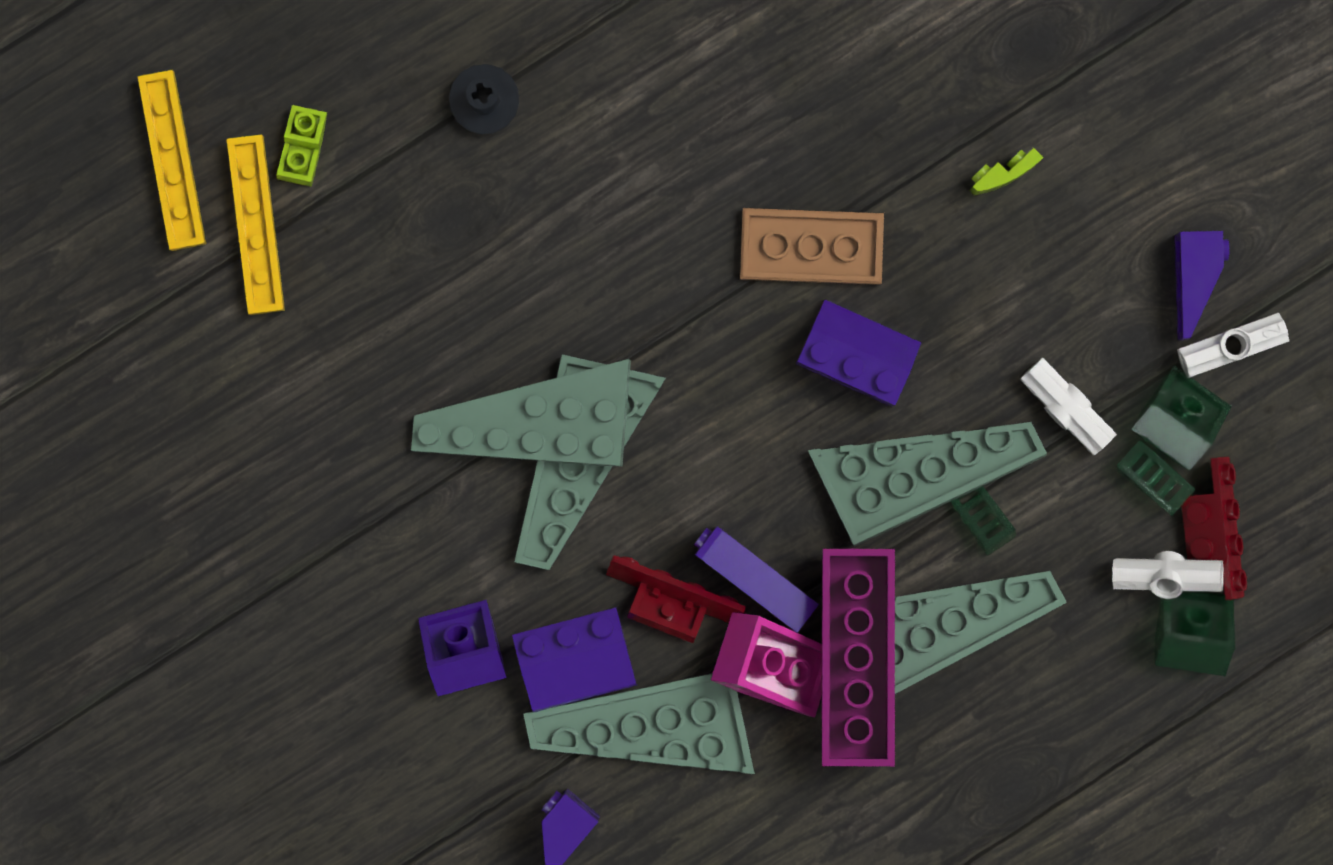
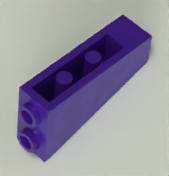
[694,526,819,633]

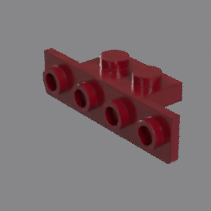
[1181,457,1247,600]
[606,555,746,643]

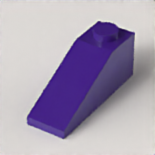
[1175,231,1229,341]

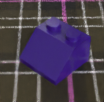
[418,600,506,696]
[542,788,600,865]

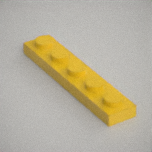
[137,70,206,251]
[227,134,285,315]

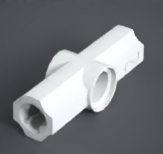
[1177,313,1289,378]
[1020,358,1117,455]
[1112,551,1224,599]

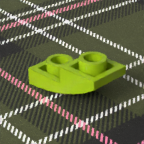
[276,105,327,187]
[969,148,1043,195]

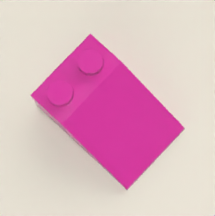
[711,613,822,718]

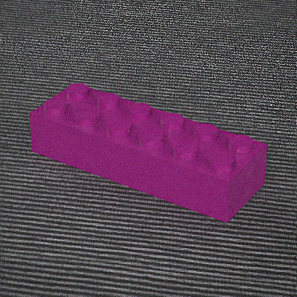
[822,549,895,767]

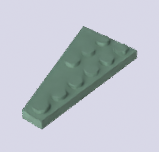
[515,354,666,570]
[411,359,631,467]
[808,422,1047,547]
[895,571,1067,694]
[523,673,755,774]

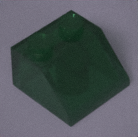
[1131,366,1232,471]
[1155,591,1235,676]

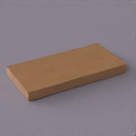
[740,208,884,285]

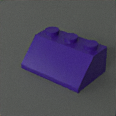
[796,300,921,407]
[512,608,637,713]

